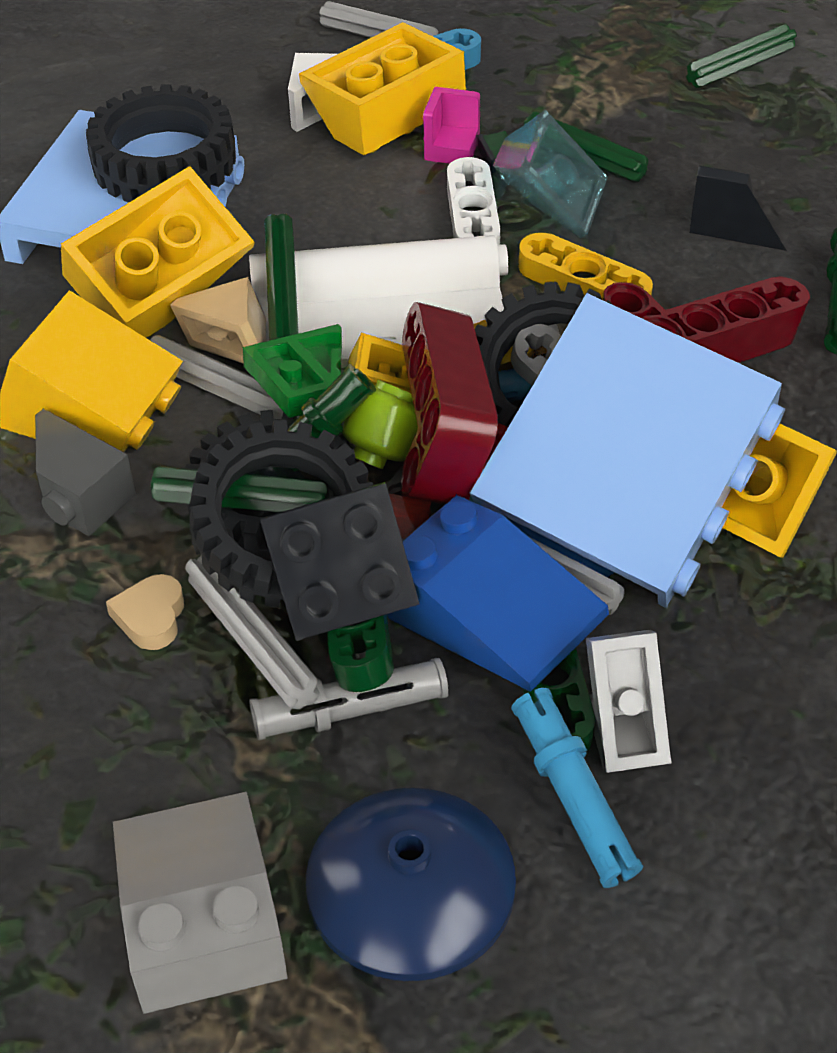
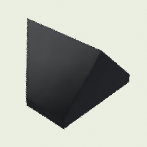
[689,165,787,251]

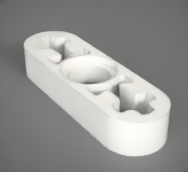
[447,157,500,245]

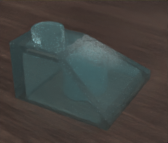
[493,110,608,239]

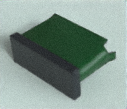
[477,130,518,173]

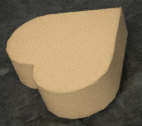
[106,574,184,650]

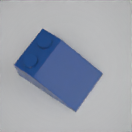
[388,495,609,692]

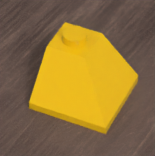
[722,423,837,558]

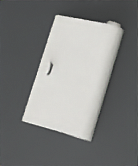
[249,235,514,368]

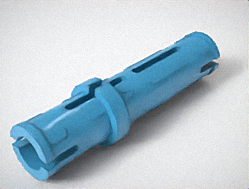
[511,688,643,888]

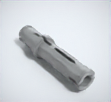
[250,658,448,740]

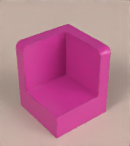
[423,86,480,164]

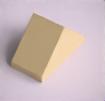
[170,277,267,363]

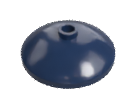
[306,788,516,981]

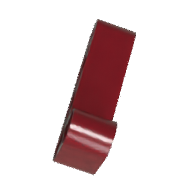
[602,276,810,363]
[401,302,498,504]

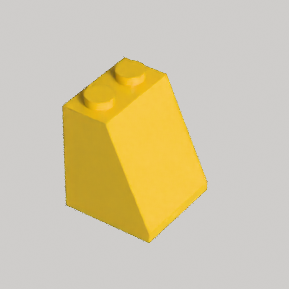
[0,290,183,452]

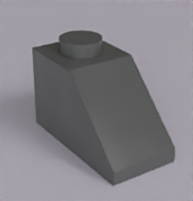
[35,408,136,536]

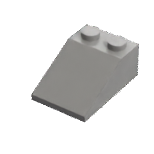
[113,792,288,1014]

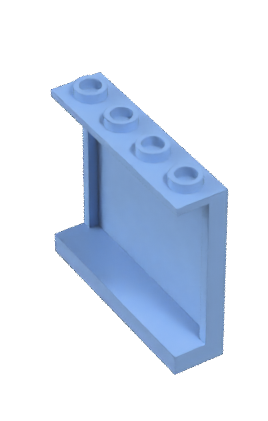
[0,110,244,264]
[470,293,785,608]

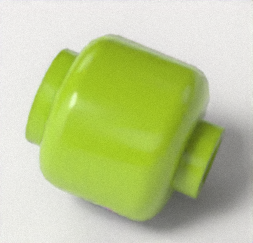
[342,379,418,469]

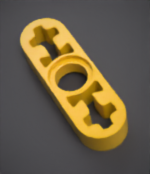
[519,233,653,297]

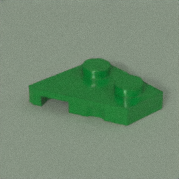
[242,324,342,418]

